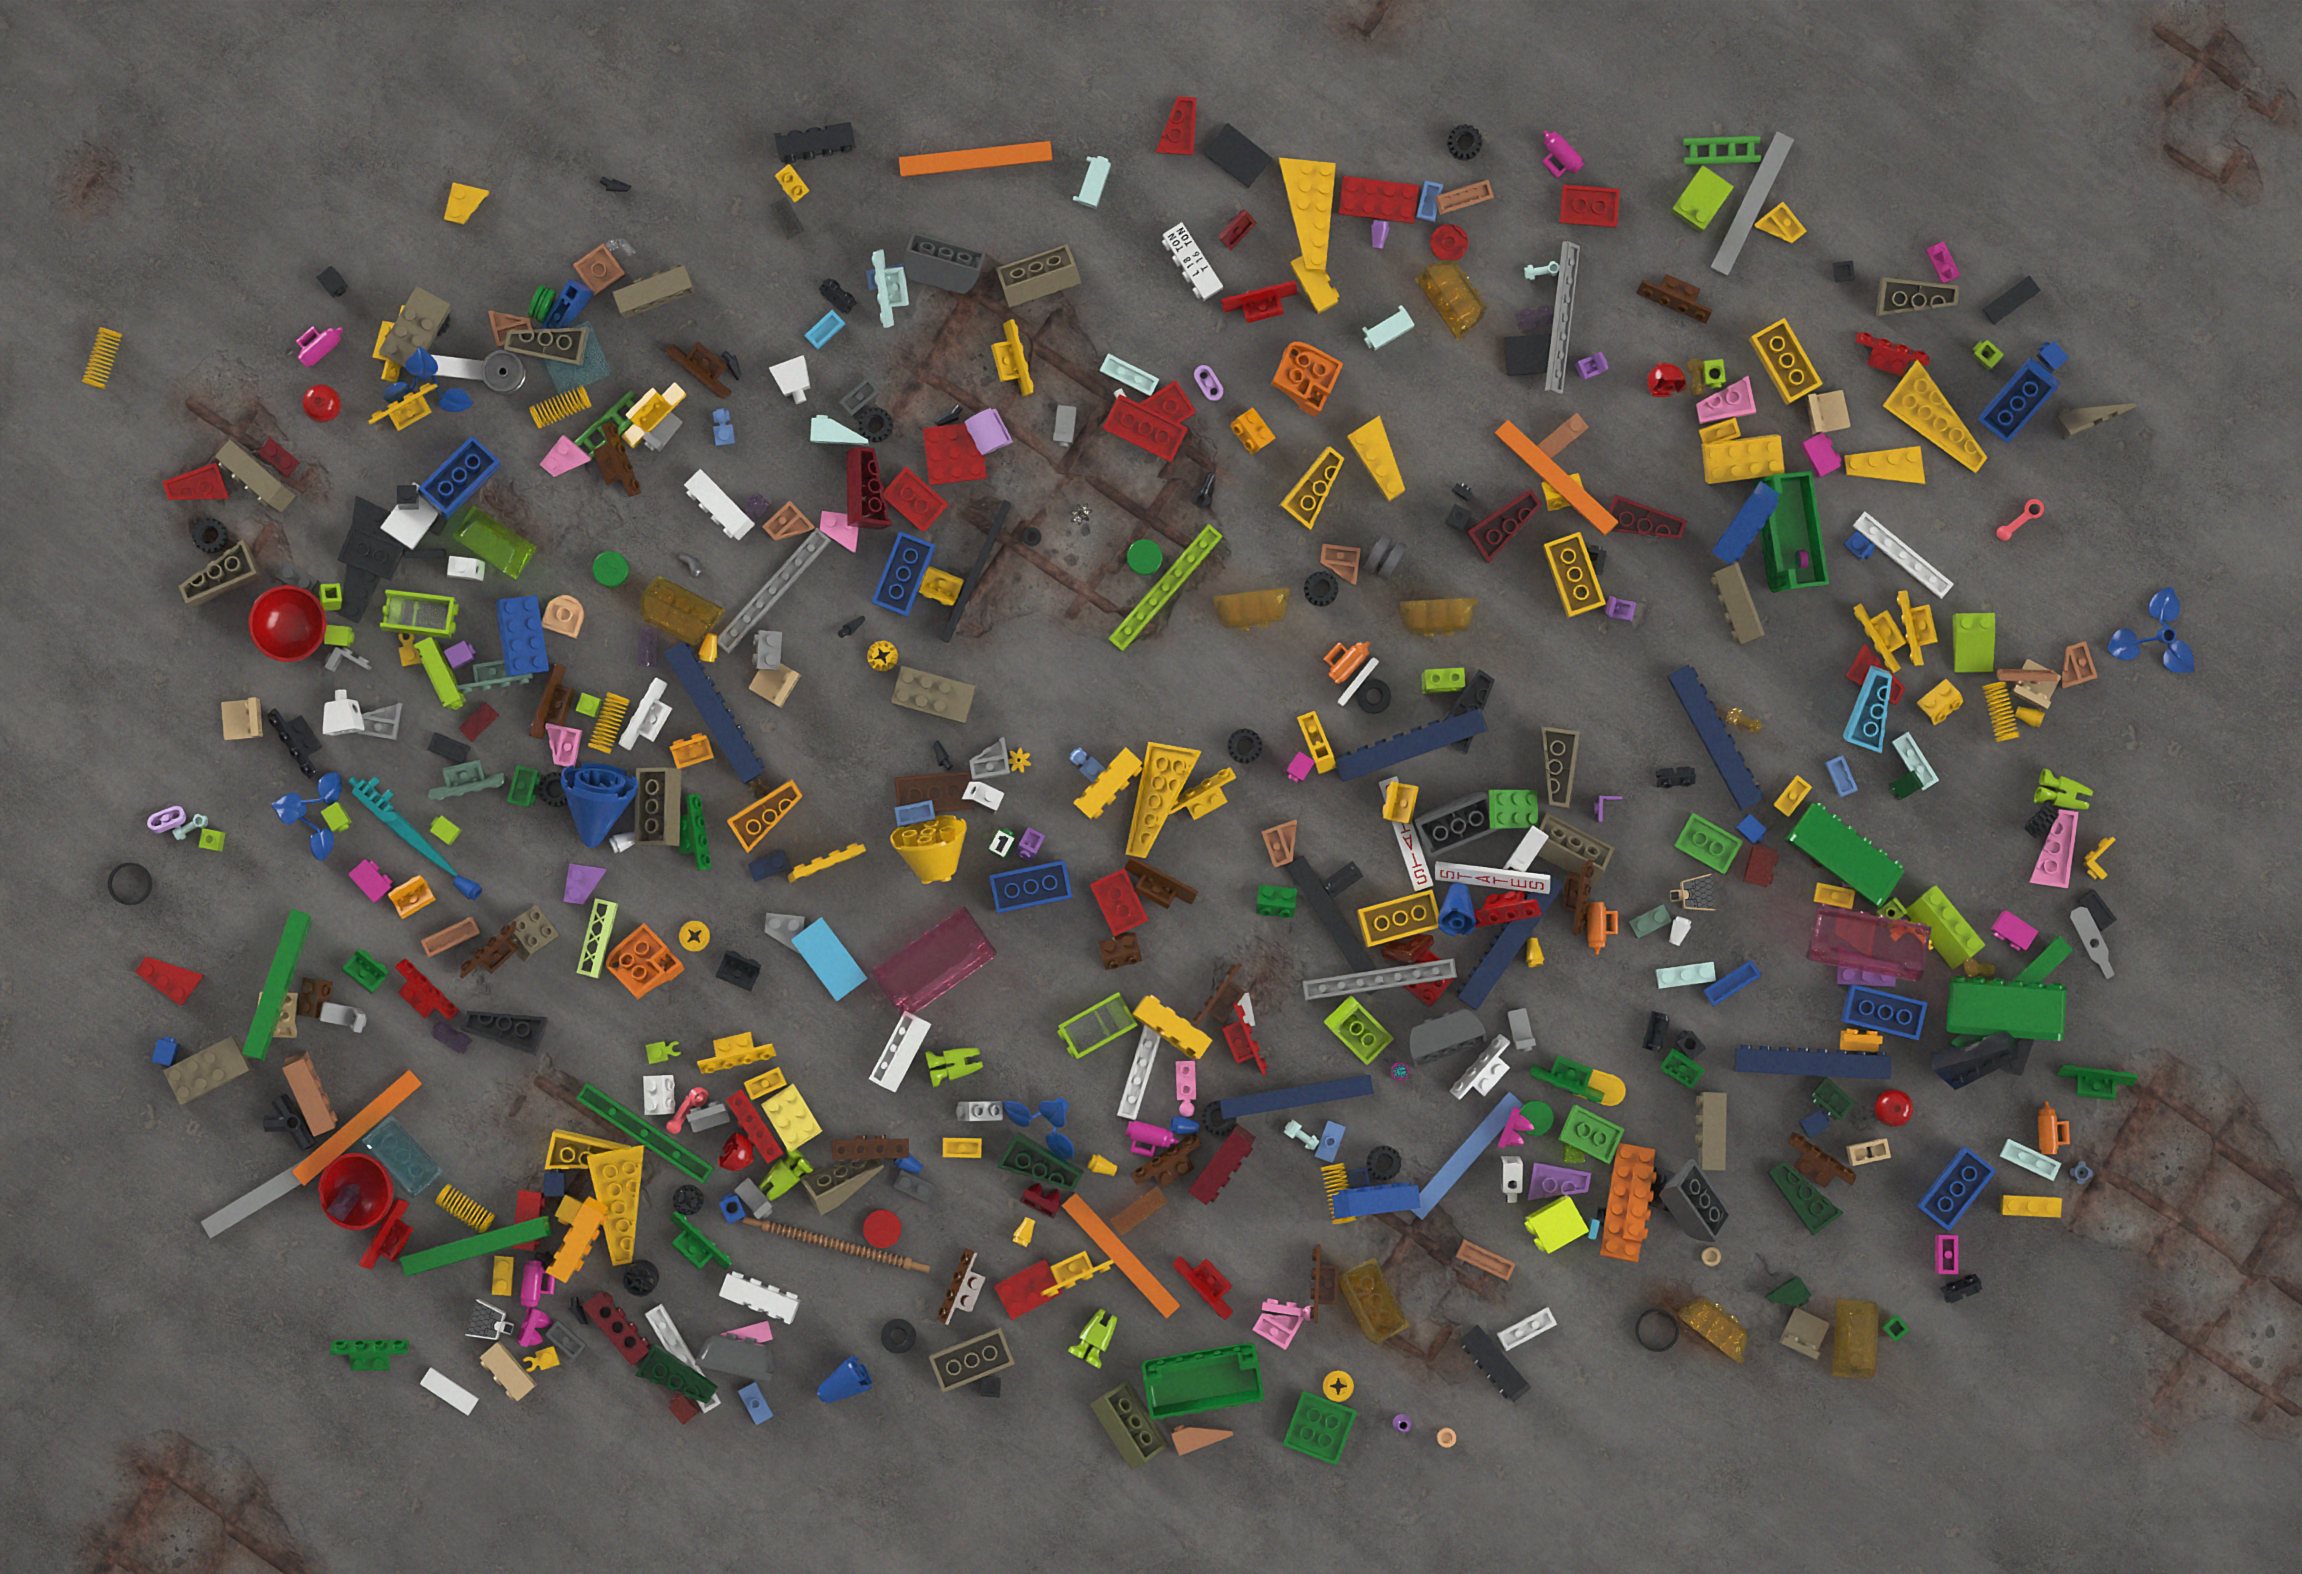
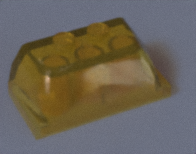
[1415,260,1487,341]
[640,575,726,646]
[1212,587,1290,630]
[1399,597,1478,637]
[1338,1257,1410,1344]
[1675,1297,1748,1365]
[1832,1299,1879,1379]

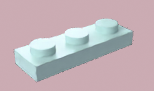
[1100,353,1159,396]
[1891,732,1939,791]
[1656,962,1716,989]
[2000,1139,2061,1181]

